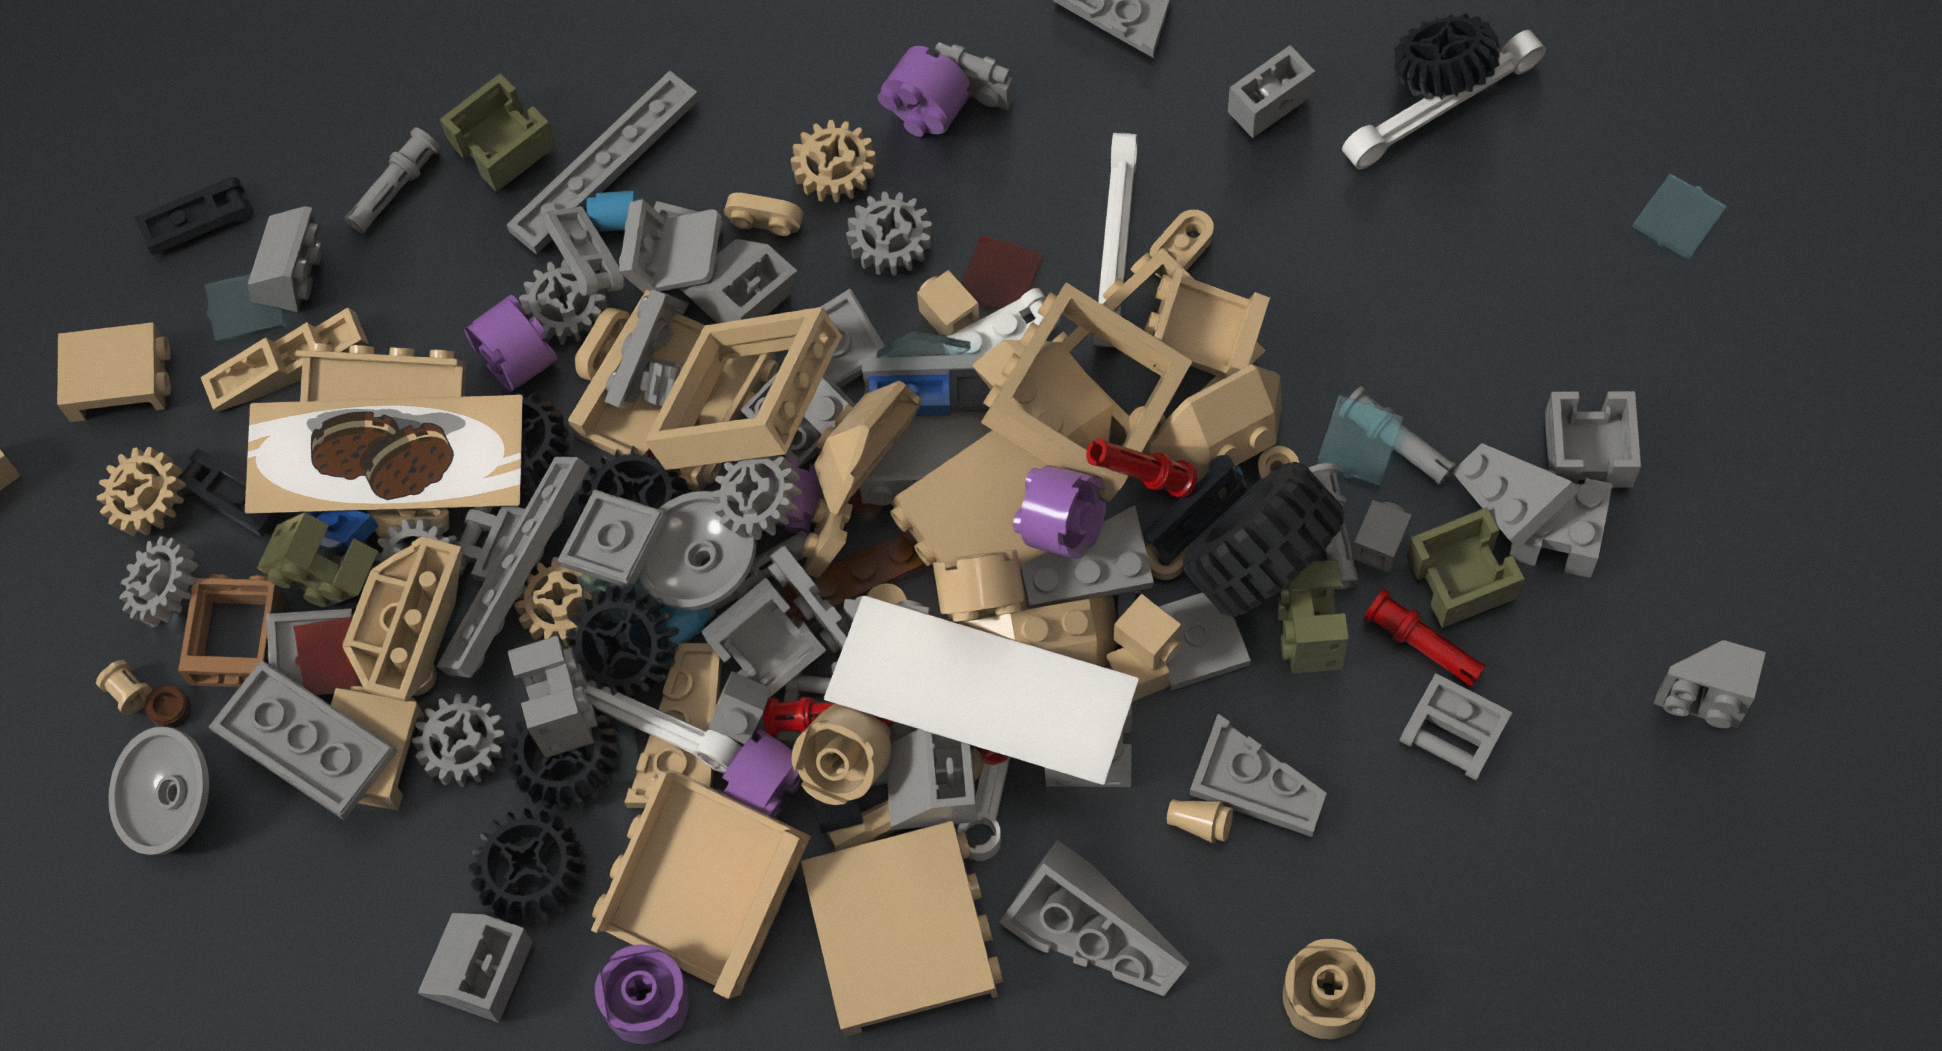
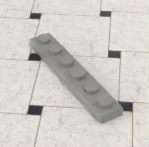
[507,71,699,254]
[436,457,590,678]

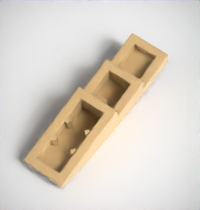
[201,307,369,412]

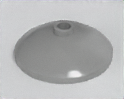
[639,491,757,610]
[108,727,209,855]

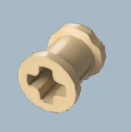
[96,660,152,715]

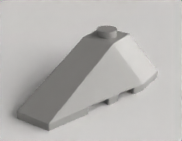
[998,840,1189,996]

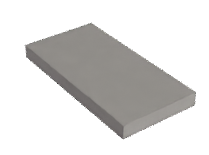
[209,660,397,821]

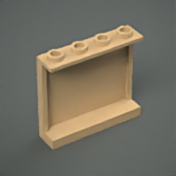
[568,290,779,492]
[295,343,467,402]
[890,430,1048,622]
[591,770,811,999]
[801,821,1004,1037]

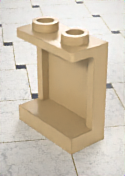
[1144,266,1270,379]
[57,322,171,422]
[331,686,425,811]

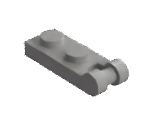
[543,206,624,296]

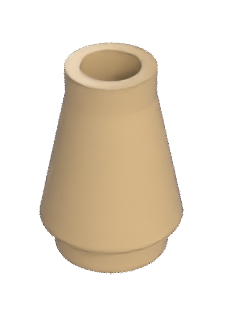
[1167,799,1233,844]

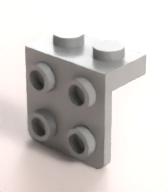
[618,199,721,293]

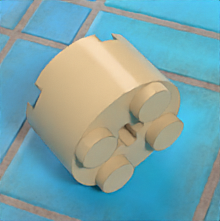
[933,549,1025,622]
[791,704,891,805]
[1283,939,1376,1039]

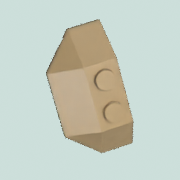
[972,340,1113,450]
[1145,364,1282,479]
[813,381,923,516]
[342,536,462,702]
[957,596,1118,668]

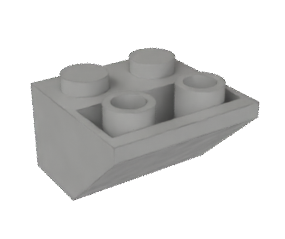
[247,206,323,312]
[679,239,797,324]
[741,372,856,468]
[1654,640,1766,728]
[886,729,978,830]
[418,913,533,1023]

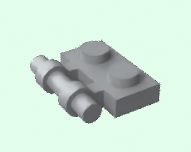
[934,42,1014,111]
[453,506,525,583]

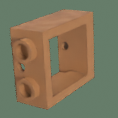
[178,574,286,687]

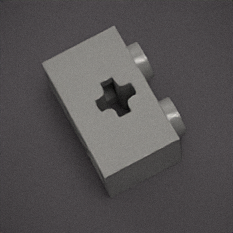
[1228,45,1316,138]

